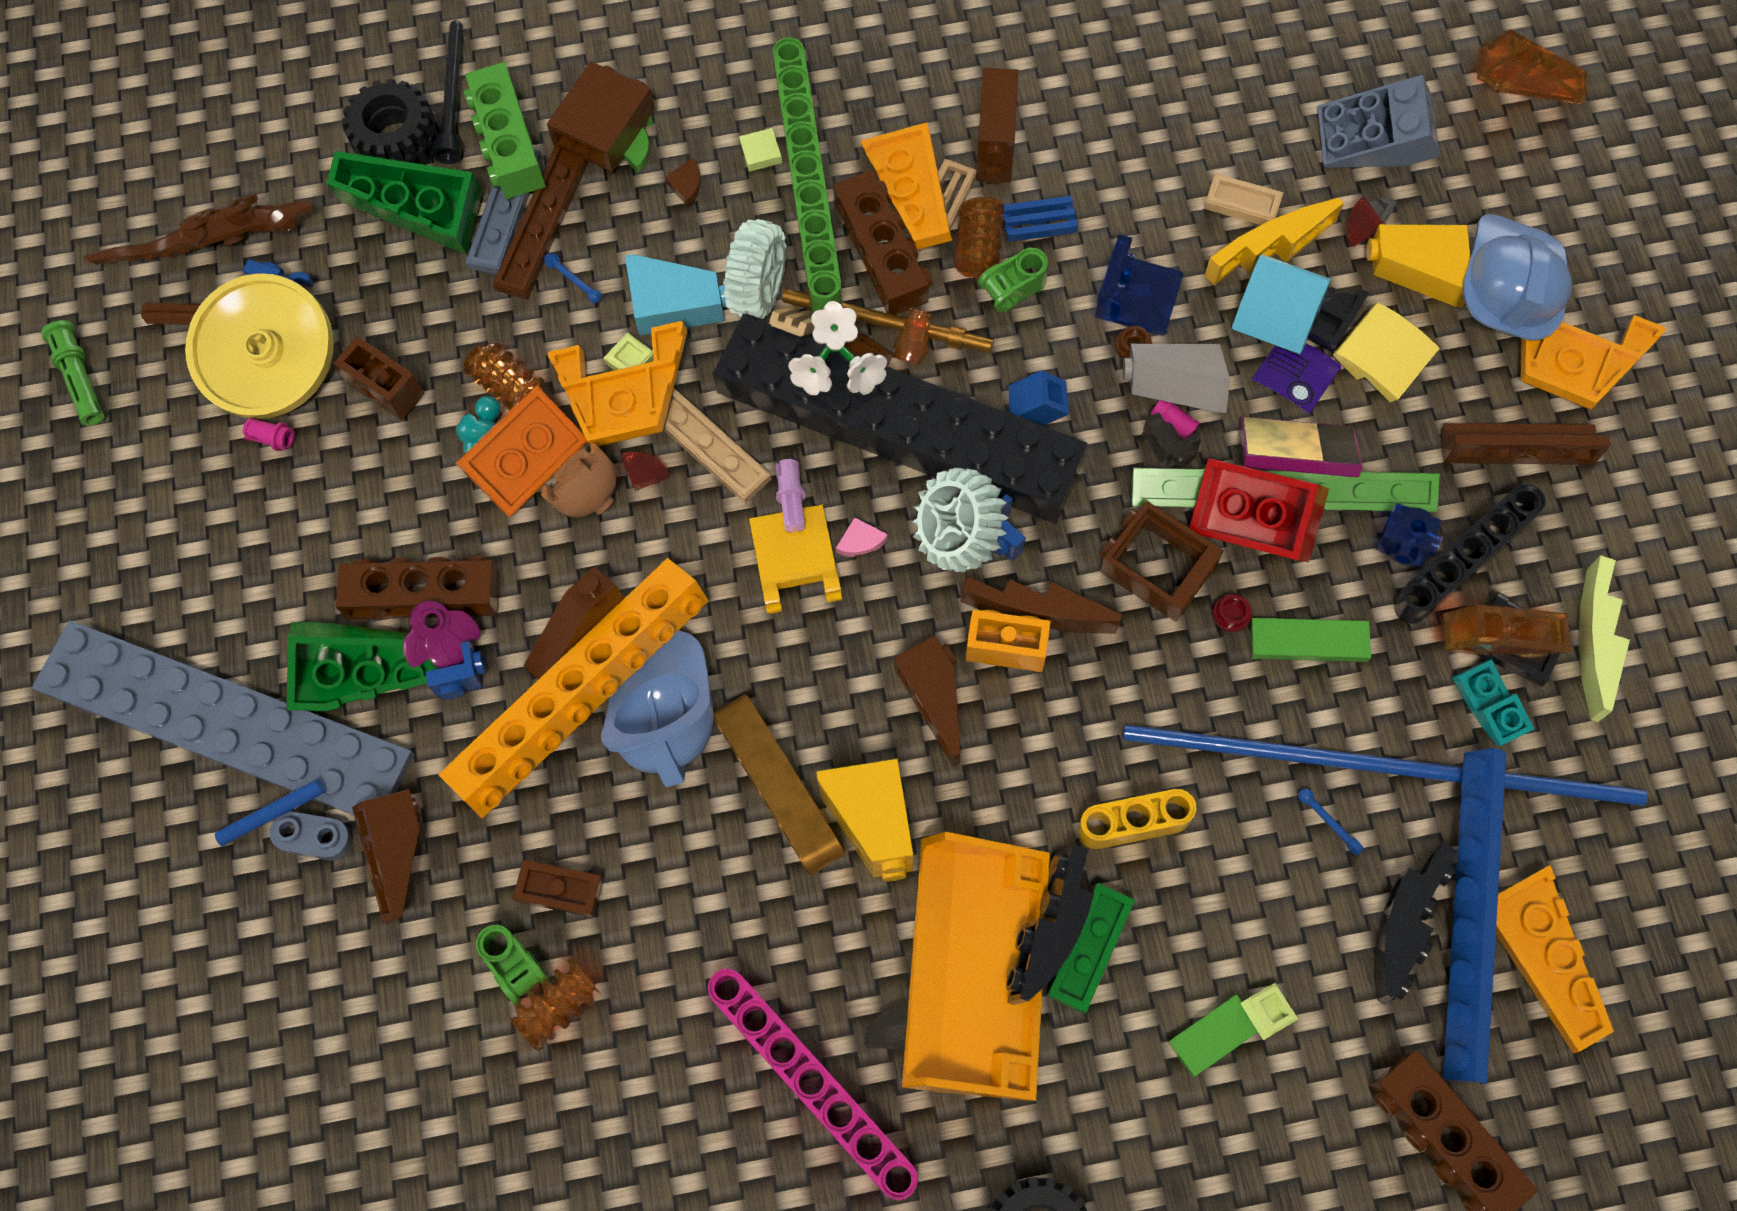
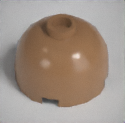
[541,443,617,518]

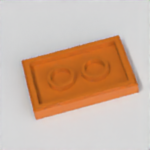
[455,385,587,517]

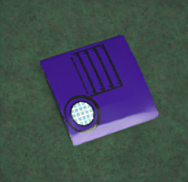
[1252,343,1341,413]

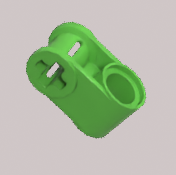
[977,248,1048,313]
[476,925,550,1006]

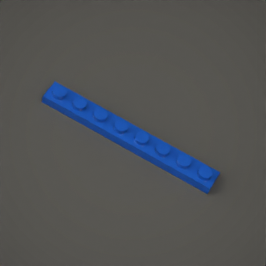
[1443,748,1506,1084]

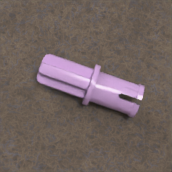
[775,459,806,533]

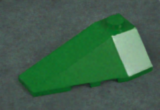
[286,622,439,711]

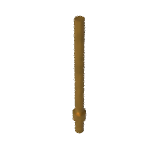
[782,288,994,354]

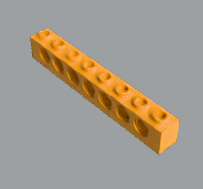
[438,558,709,819]

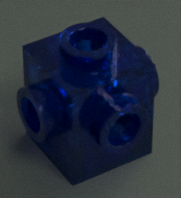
[1375,503,1442,567]

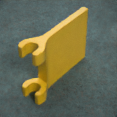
[749,504,842,614]

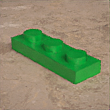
[1047,882,1135,1015]

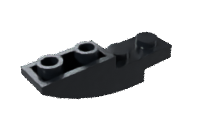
[1374,842,1458,1005]
[1006,844,1094,1005]

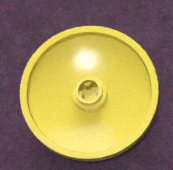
[185,274,334,419]

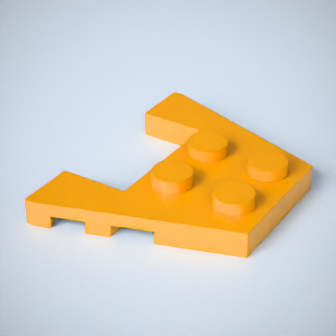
[1521,315,1666,410]
[548,321,687,446]

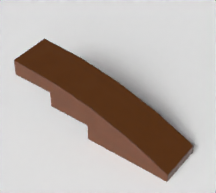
[960,576,1122,634]

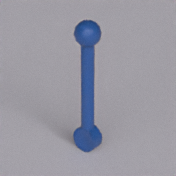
[544,253,602,303]
[1298,788,1364,855]

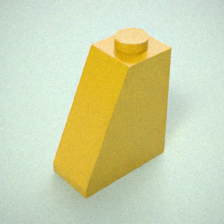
[1366,224,1470,307]

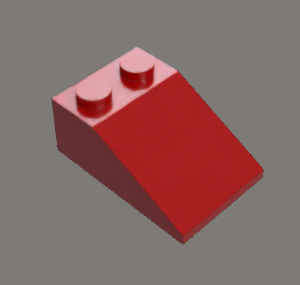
[1189,458,1329,563]

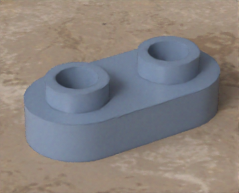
[270,812,352,861]

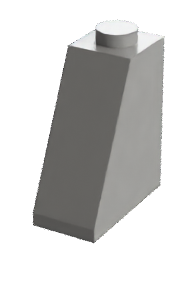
[1123,344,1230,413]

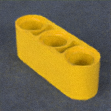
[1078,789,1196,849]

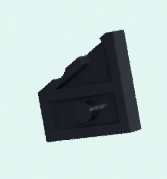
[1308,287,1369,352]

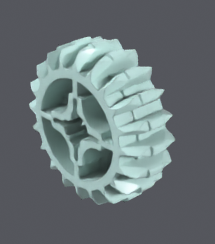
[723,219,787,319]
[911,468,1008,572]

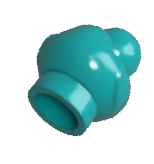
[456,396,503,453]

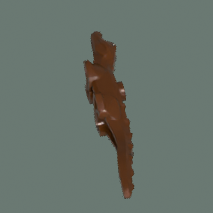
[83,194,314,265]

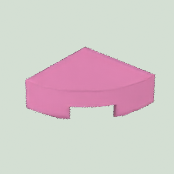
[836,518,888,557]

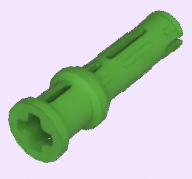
[41,320,105,426]

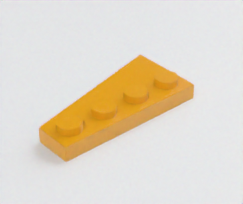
[1496,865,1614,1054]

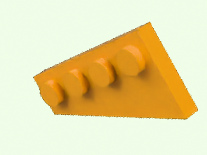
[860,123,952,250]

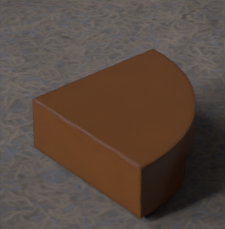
[665,158,701,206]

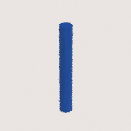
[215,779,326,846]

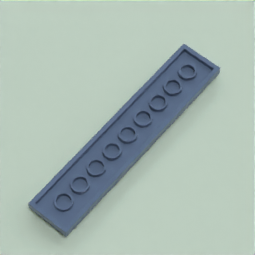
[31,620,415,816]

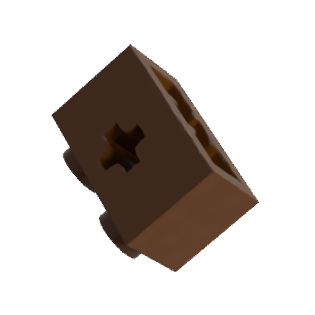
[333,336,425,420]

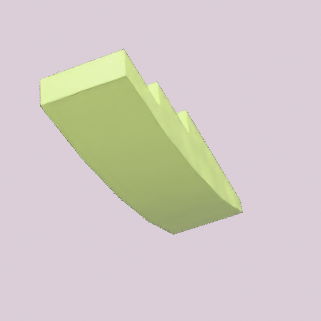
[1578,555,1630,722]

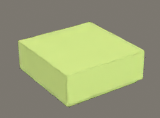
[739,128,782,172]
[604,332,654,370]
[1240,983,1298,1040]

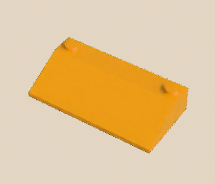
[902,832,1050,1101]

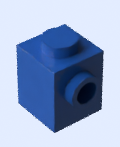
[1008,370,1069,426]

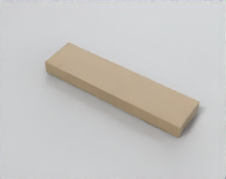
[663,388,771,504]

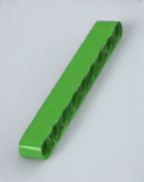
[773,37,842,312]

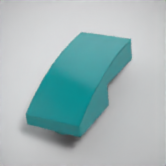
[1452,659,1534,747]

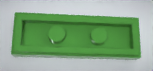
[1250,618,1371,662]

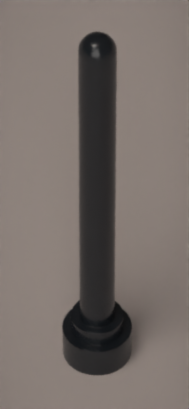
[432,20,463,164]

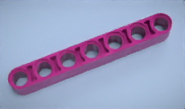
[708,968,918,1201]

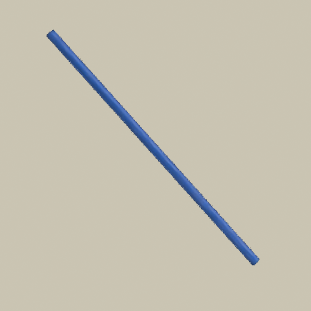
[1122,725,1647,806]

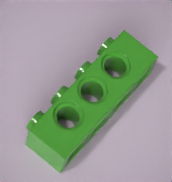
[463,62,546,200]

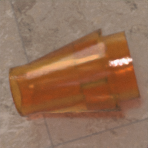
[893,308,932,365]

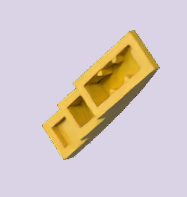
[1204,198,1344,285]

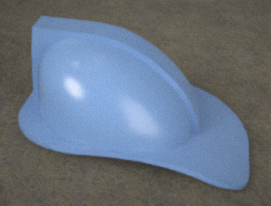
[1463,214,1572,341]
[601,631,714,788]

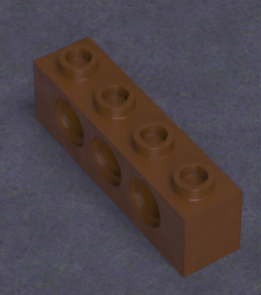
[833,170,932,315]
[336,556,500,620]
[1369,1050,1538,1211]

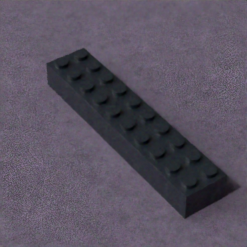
[713,313,1088,525]

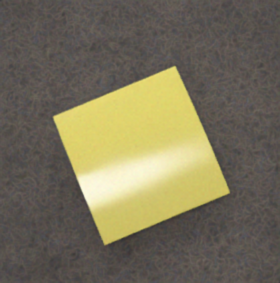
[1332,302,1440,402]

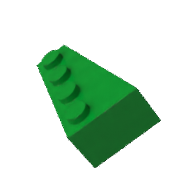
[326,151,483,255]

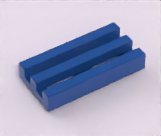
[1001,196,1078,242]

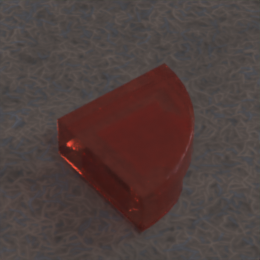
[1348,196,1384,248]
[620,452,669,491]

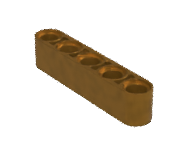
[714,694,845,876]

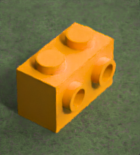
[966,609,1051,672]

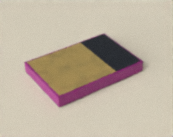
[1240,416,1362,478]

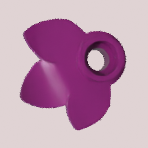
[403,600,481,669]

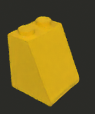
[816,759,913,882]

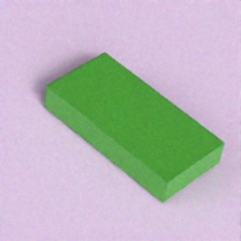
[1168,994,1258,1078]

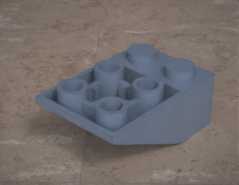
[1318,74,1440,168]

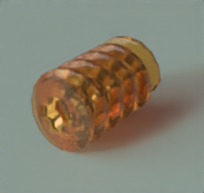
[954,197,1005,279]
[463,342,545,410]
[509,958,601,1051]

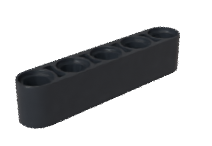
[1394,484,1546,624]

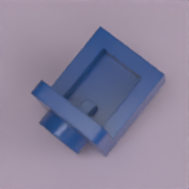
[994,494,1026,562]
[425,641,486,699]

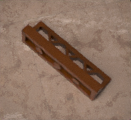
[1440,423,1610,465]

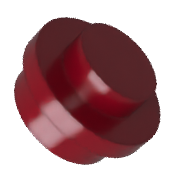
[1213,594,1252,632]

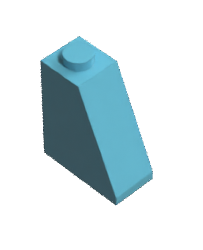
[625,254,727,336]

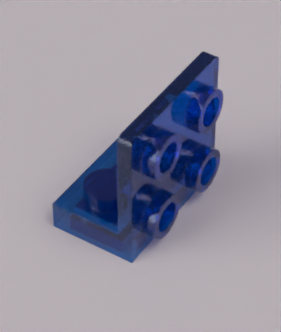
[1095,234,1184,336]

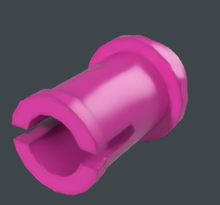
[1150,400,1200,441]
[242,417,295,452]

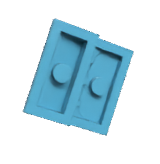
[1231,254,1331,354]

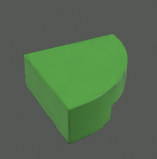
[622,128,650,173]

